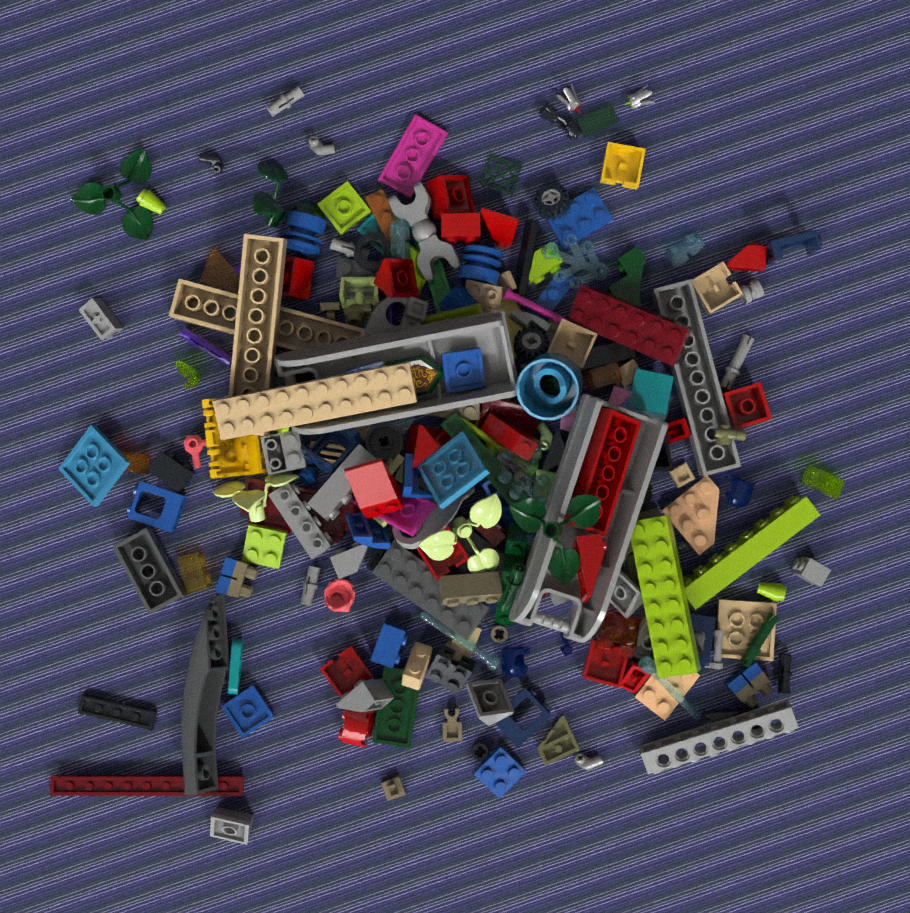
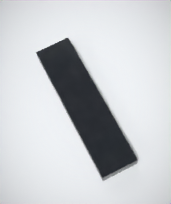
[512,219,539,297]
[77,694,158,731]

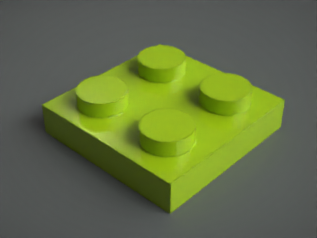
[317,181,371,236]
[242,523,287,569]

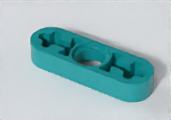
[228,638,243,695]

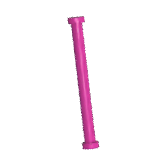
[503,287,567,324]

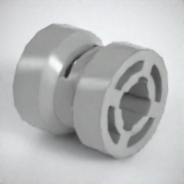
[739,279,764,304]

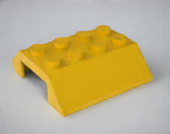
[202,398,271,478]

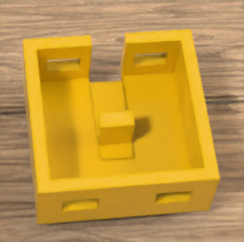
[599,142,646,190]

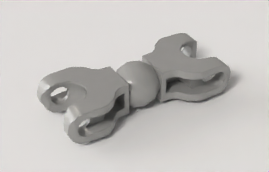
[388,181,461,282]

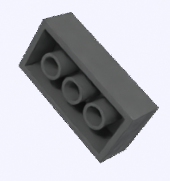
[112,527,188,615]

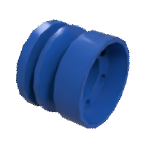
[282,211,327,255]
[458,245,503,286]

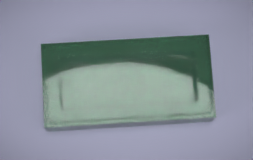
[576,104,619,138]

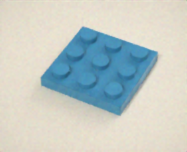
[58,425,131,507]
[417,431,490,509]

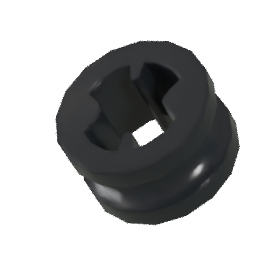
[471,742,489,761]

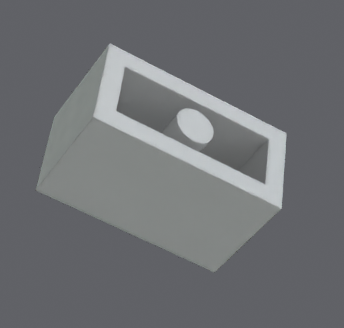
[791,556,831,587]

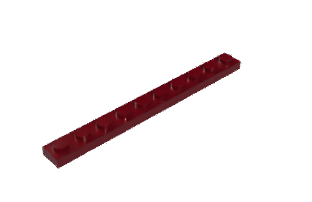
[50,775,244,796]

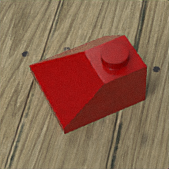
[480,208,519,249]

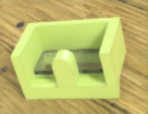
[339,276,381,309]

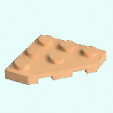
[662,475,719,556]

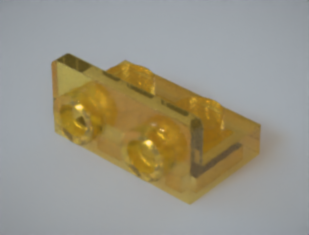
[177,551,212,595]

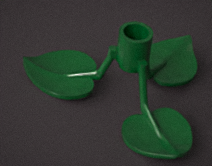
[70,149,153,240]
[253,161,327,227]
[510,495,601,585]

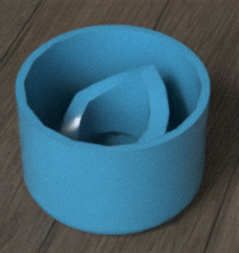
[516,352,583,420]

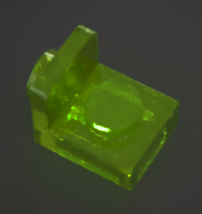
[174,359,201,389]

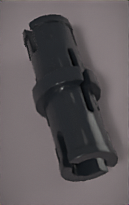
[777,653,792,694]

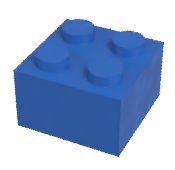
[371,619,409,668]

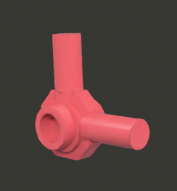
[184,434,207,468]

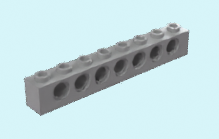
[640,699,799,774]

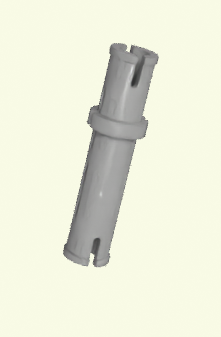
[720,334,755,391]

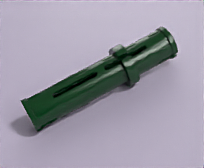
[498,563,526,612]
[739,612,779,668]

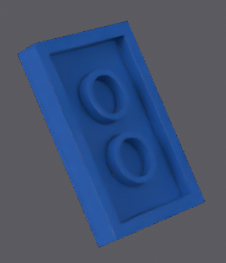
[544,187,614,250]

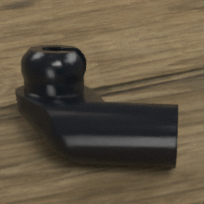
[199,153,224,174]

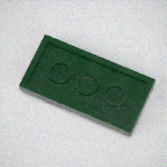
[372,666,419,748]

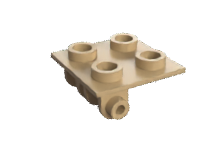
[465,279,505,312]

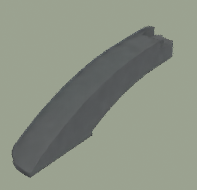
[181,594,230,795]

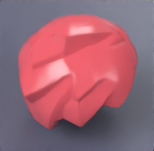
[324,579,355,612]

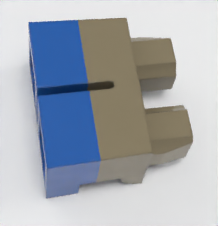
[215,556,259,598]
[724,661,773,708]

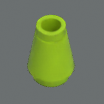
[136,188,166,215]
[757,582,787,602]

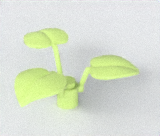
[212,472,299,522]
[418,493,502,574]

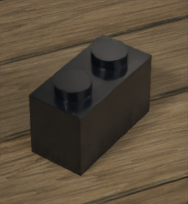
[147,450,195,492]

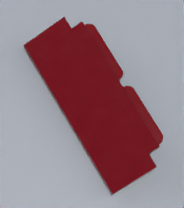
[240,478,358,543]

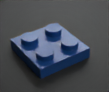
[441,347,486,393]
[221,684,275,739]
[472,745,527,799]

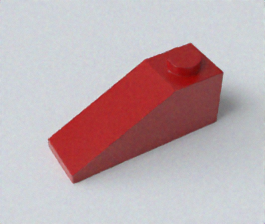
[481,412,540,461]

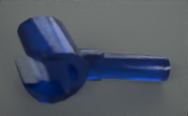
[560,631,572,657]

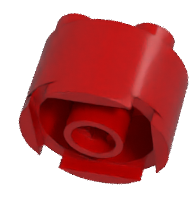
[338,709,375,748]

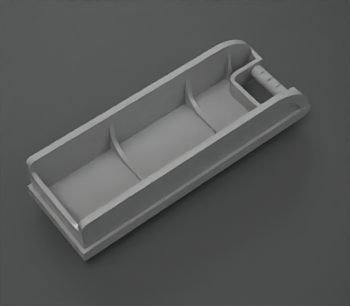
[273,309,518,435]
[509,394,668,643]

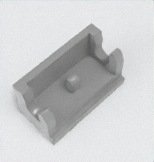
[79,298,124,340]

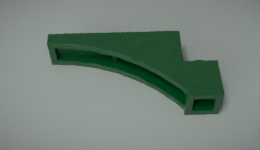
[606,246,647,306]
[494,524,528,626]

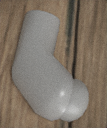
[308,136,335,156]
[574,753,603,770]

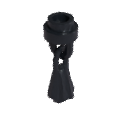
[539,105,582,140]

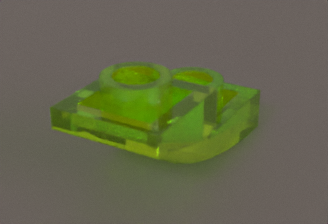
[800,465,845,499]

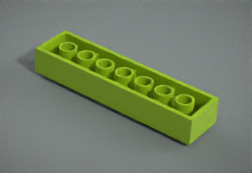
[683,495,820,610]
[631,514,701,679]

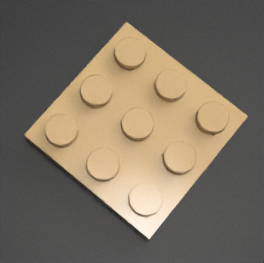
[716,599,777,661]

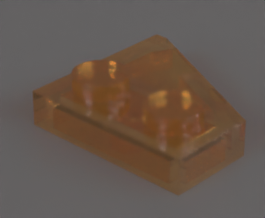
[199,248,240,294]

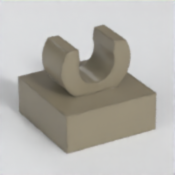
[320,302,341,320]
[381,775,406,801]

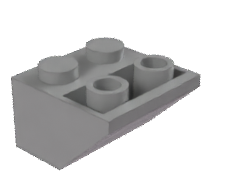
[260,430,308,475]
[330,542,369,579]
[336,678,395,712]

